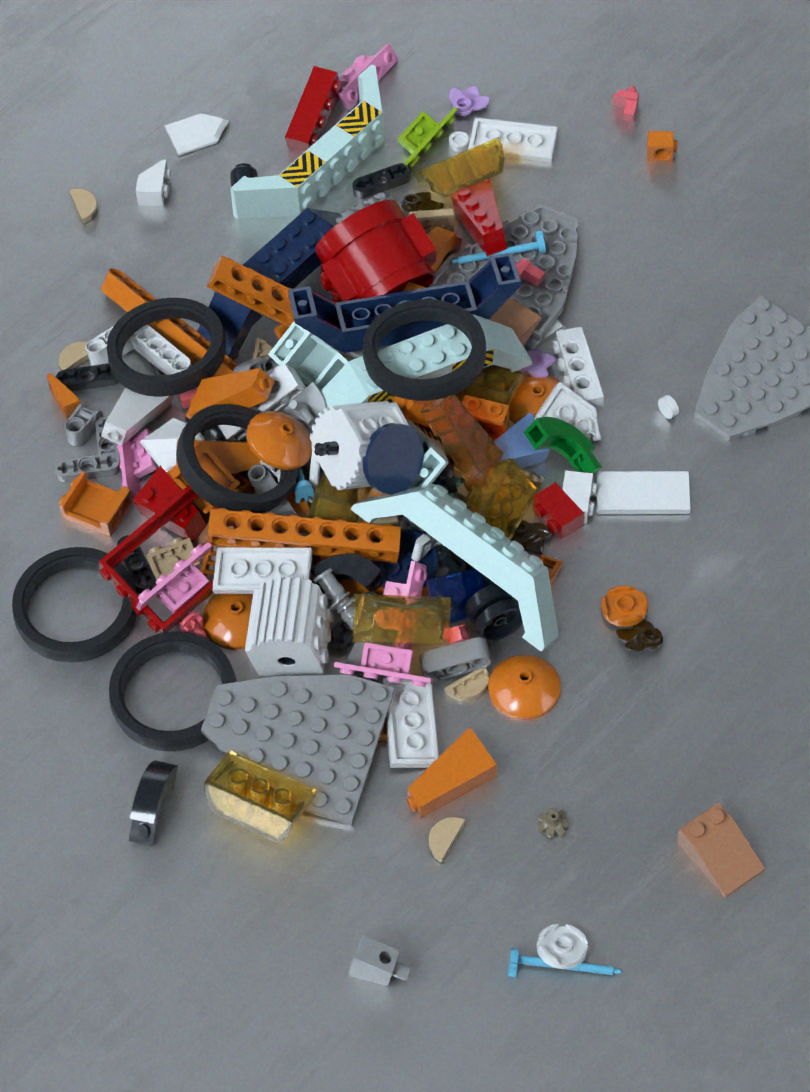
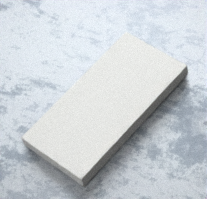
[468,118,558,163]
[596,471,691,514]
[212,547,312,594]
[382,678,439,768]

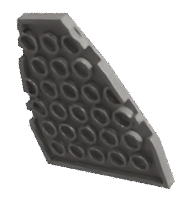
[430,204,579,341]
[694,295,810,441]
[201,674,395,826]

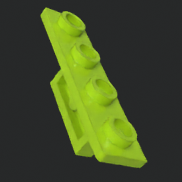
[396,107,458,167]

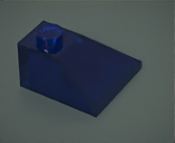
[426,568,485,627]

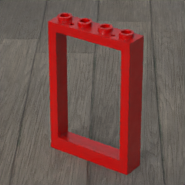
[99,471,261,633]

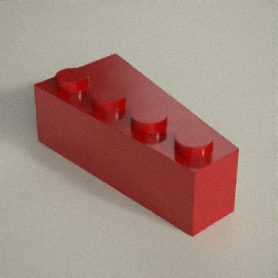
[285,66,342,152]
[451,179,507,257]

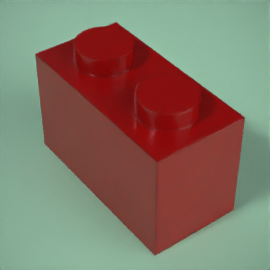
[532,482,584,540]

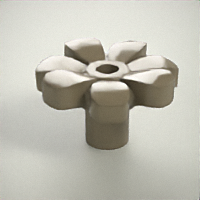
[517,467,546,491]
[538,808,570,838]

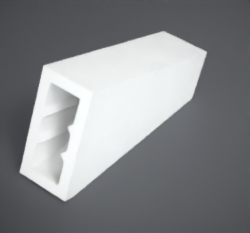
[101,370,174,446]

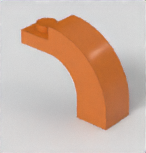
[427,226,463,273]

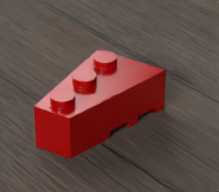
[133,465,206,543]

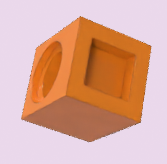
[647,131,678,162]

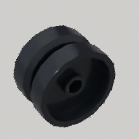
[464,584,523,643]

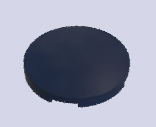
[362,423,424,495]
[371,529,439,589]

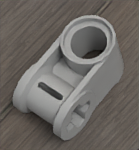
[65,403,103,447]

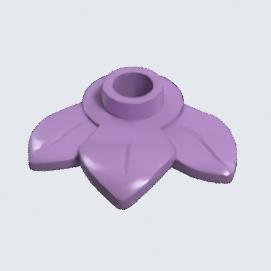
[448,85,490,116]
[515,349,557,377]

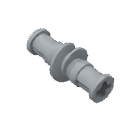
[314,568,372,639]

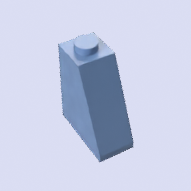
[486,413,550,474]

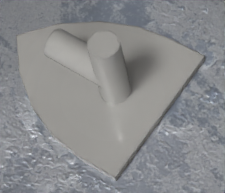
[281,382,327,433]

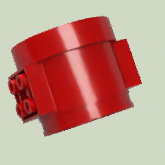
[315,200,437,303]

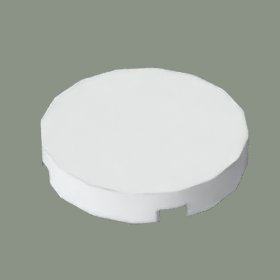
[536,924,588,969]

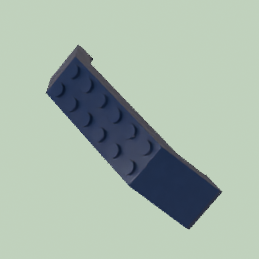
[197,208,342,360]
[288,253,521,353]

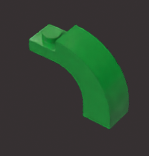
[524,417,602,476]

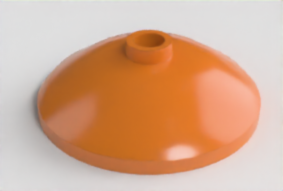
[503,375,562,424]
[246,411,312,470]
[202,594,253,650]
[488,655,561,720]

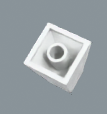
[140,418,205,472]

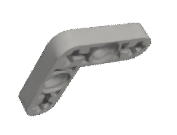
[54,417,121,483]

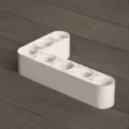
[85,324,192,375]

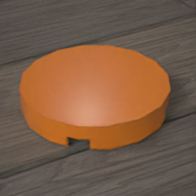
[601,585,648,627]

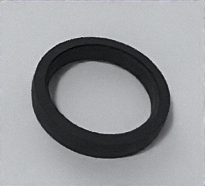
[107,298,226,397]
[363,299,486,401]
[176,404,299,514]
[12,547,137,663]
[109,632,237,751]

